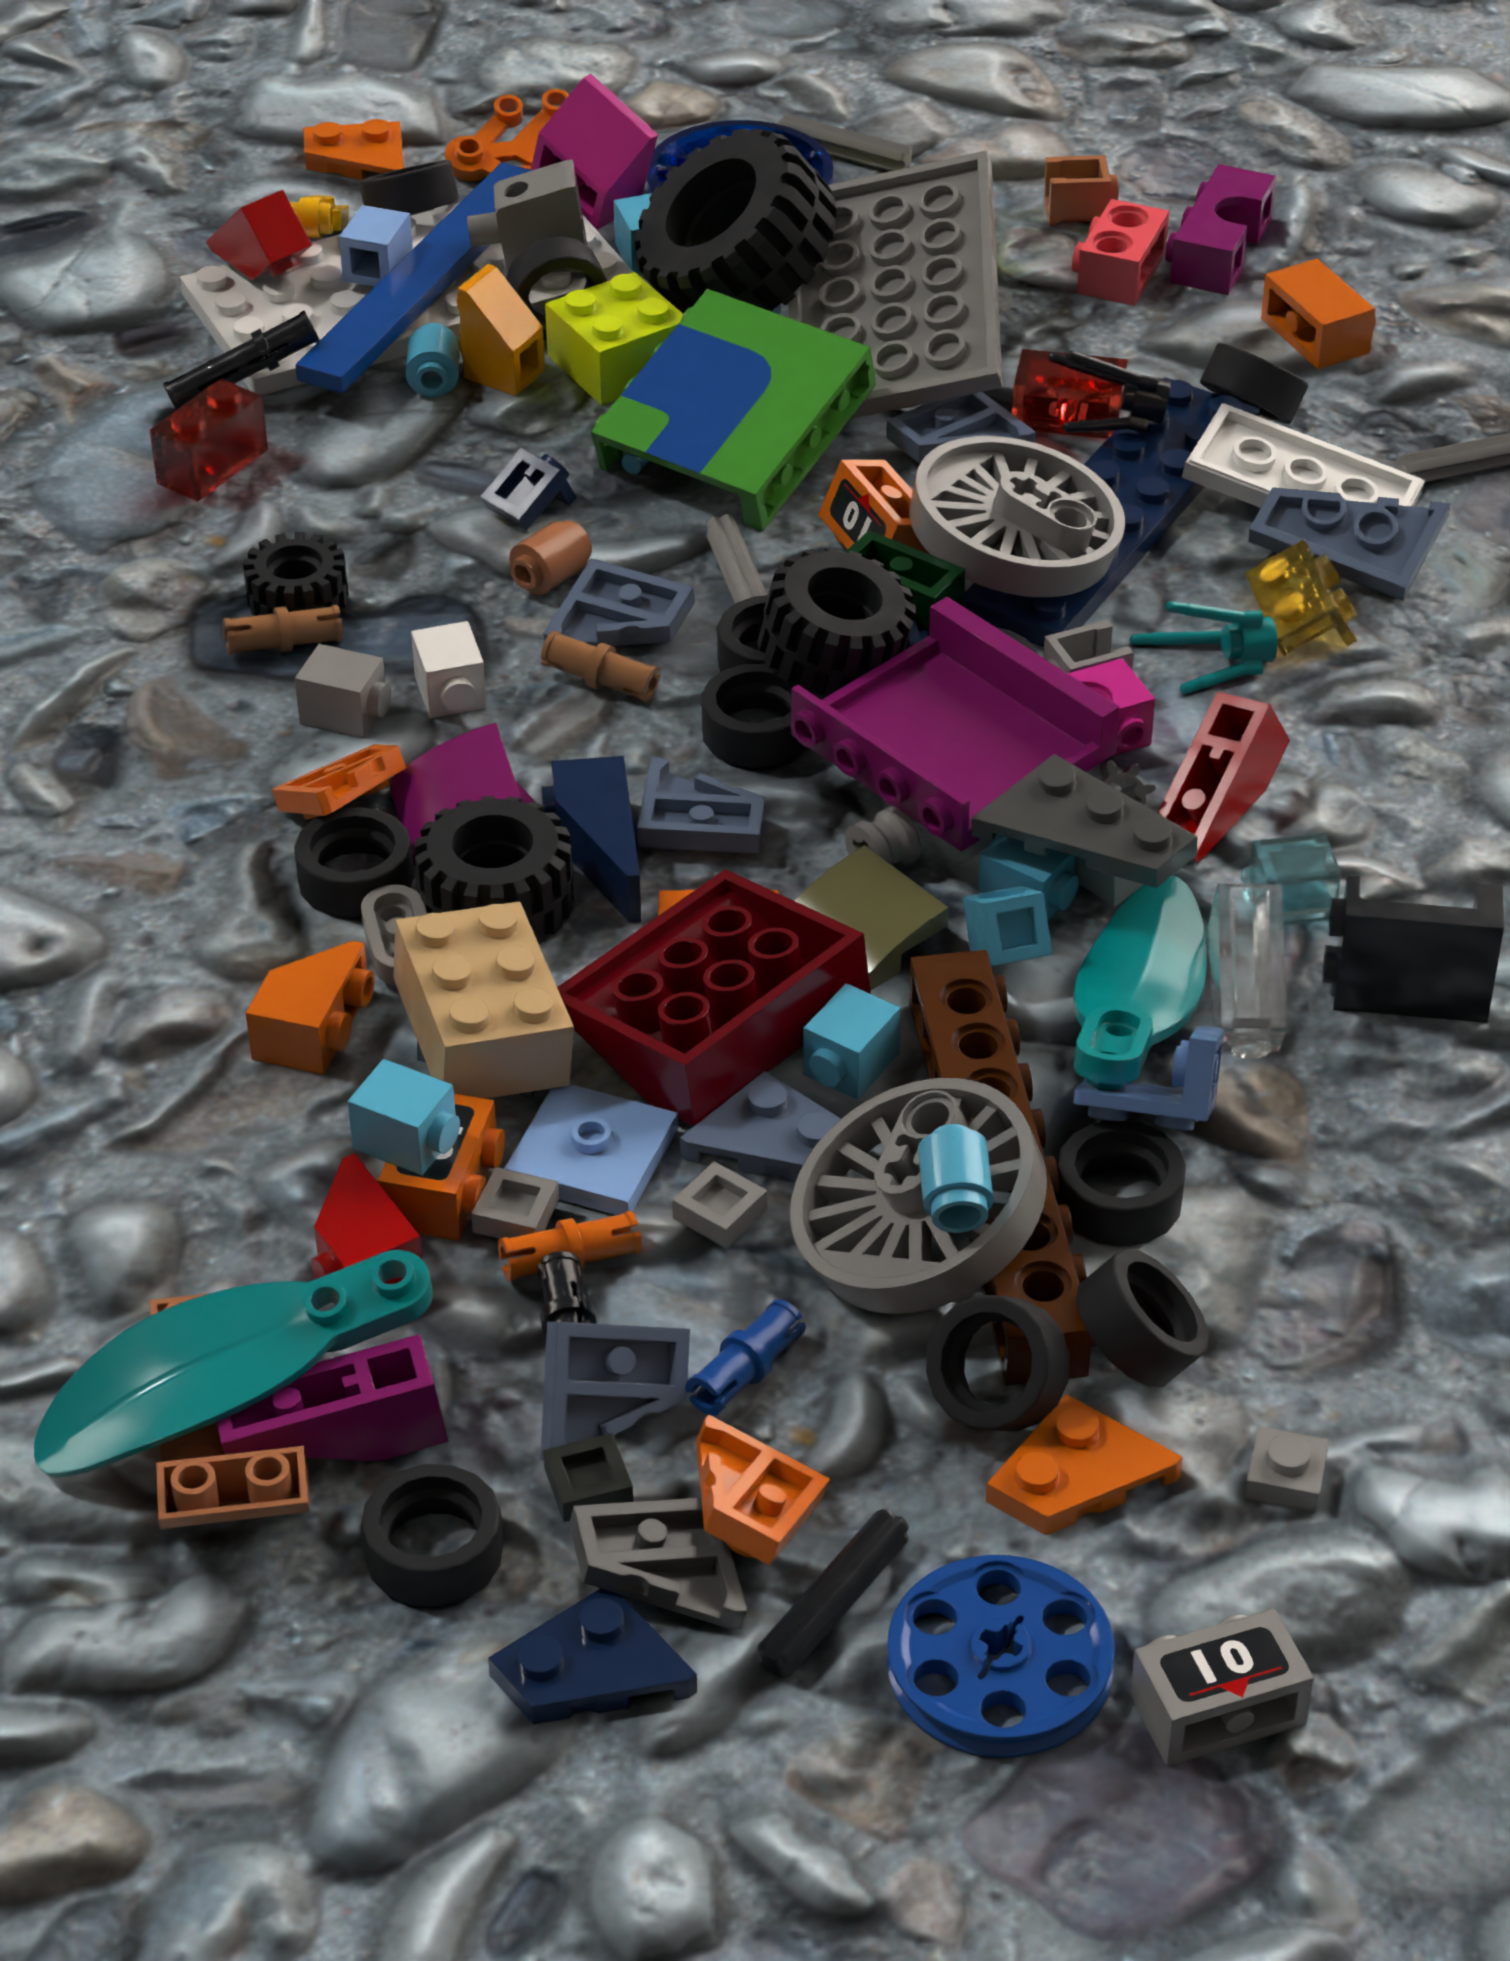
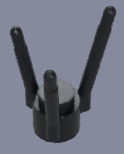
[1048,350,1171,433]

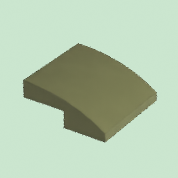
[794,845,949,990]

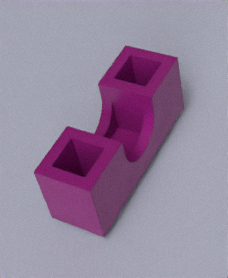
[1165,164,1276,295]

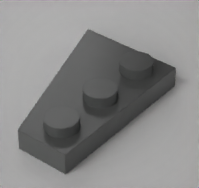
[971,754,1198,888]

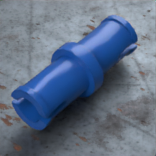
[685,1299,806,1416]

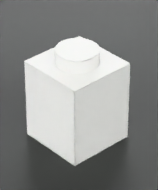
[411,621,487,718]

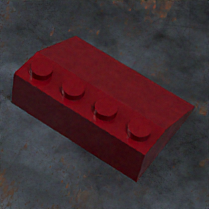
[557,869,871,1127]

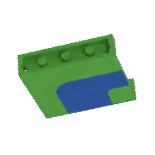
[591,289,876,531]

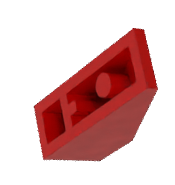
[1157,691,1290,864]

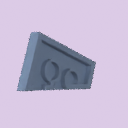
[1248,487,1450,601]

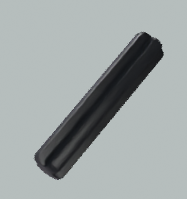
[757,1509,909,1679]

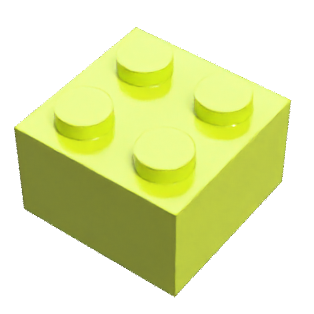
[545,272,683,406]

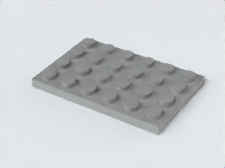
[789,150,1003,419]

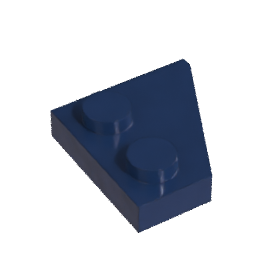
[488,1589,697,1725]

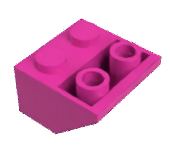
[531,74,658,230]

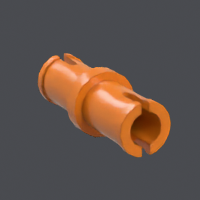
[498,1211,642,1281]

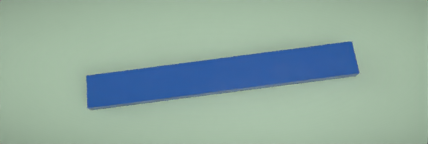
[295,162,533,393]

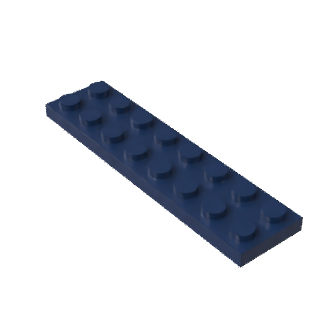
[964,377,1260,647]

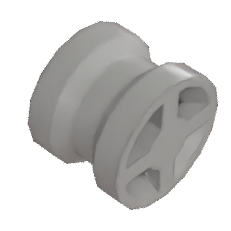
[845,806,921,867]

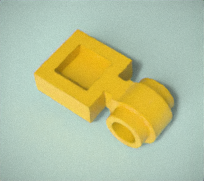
[290,195,349,239]

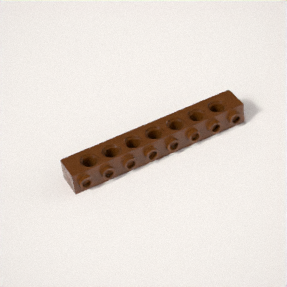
[909,950,1098,1386]

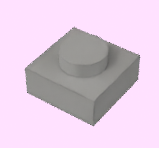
[672,1161,768,1248]
[471,1167,559,1238]
[1244,1426,1329,1512]

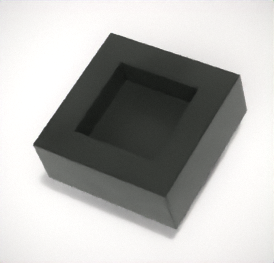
[543,1433,634,1522]

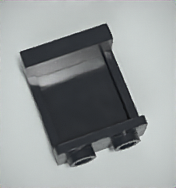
[1322,875,1504,1023]

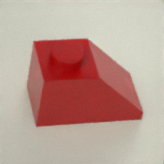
[206,190,312,280]
[311,1153,422,1284]

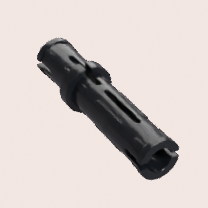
[163,310,320,414]

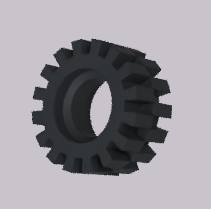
[243,532,349,616]

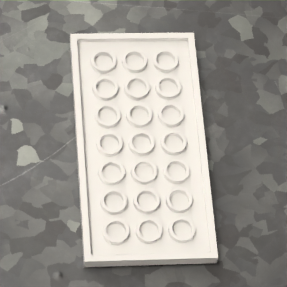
[180,203,633,397]

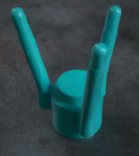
[1129,601,1278,694]

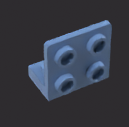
[1073,1026,1225,1130]

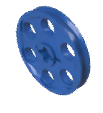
[887,1555,1115,1758]

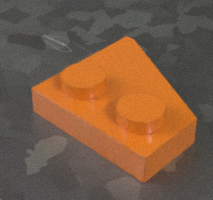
[303,119,404,180]
[271,744,406,819]
[986,1394,1183,1535]
[696,1415,830,1566]

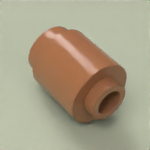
[509,520,592,595]

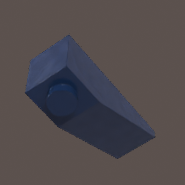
[541,756,641,922]

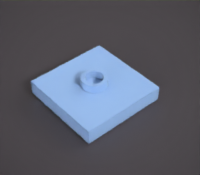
[504,1084,678,1215]

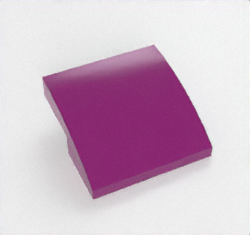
[389,723,522,866]

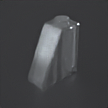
[1205,883,1287,1058]

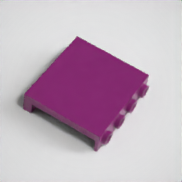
[791,597,1119,852]

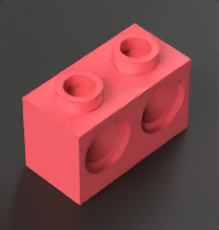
[1072,199,1169,306]

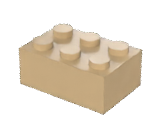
[393,901,574,1099]

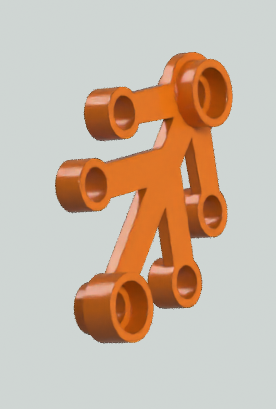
[445,89,569,182]

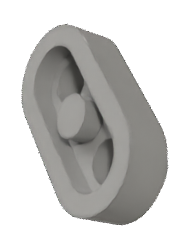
[361,885,427,986]

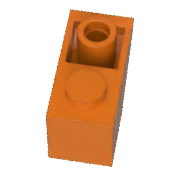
[245,941,375,1074]

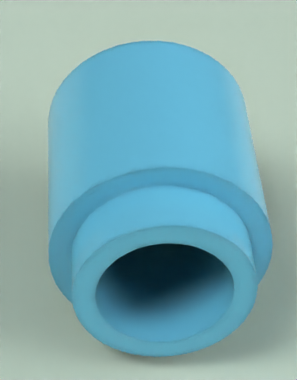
[405,323,460,397]
[918,1124,994,1233]

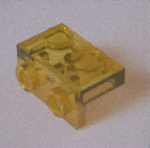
[1245,539,1358,656]

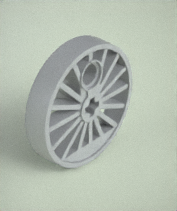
[909,436,1125,597]
[790,1078,1047,1314]

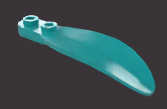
[1073,875,1207,1090]
[34,1250,433,1478]

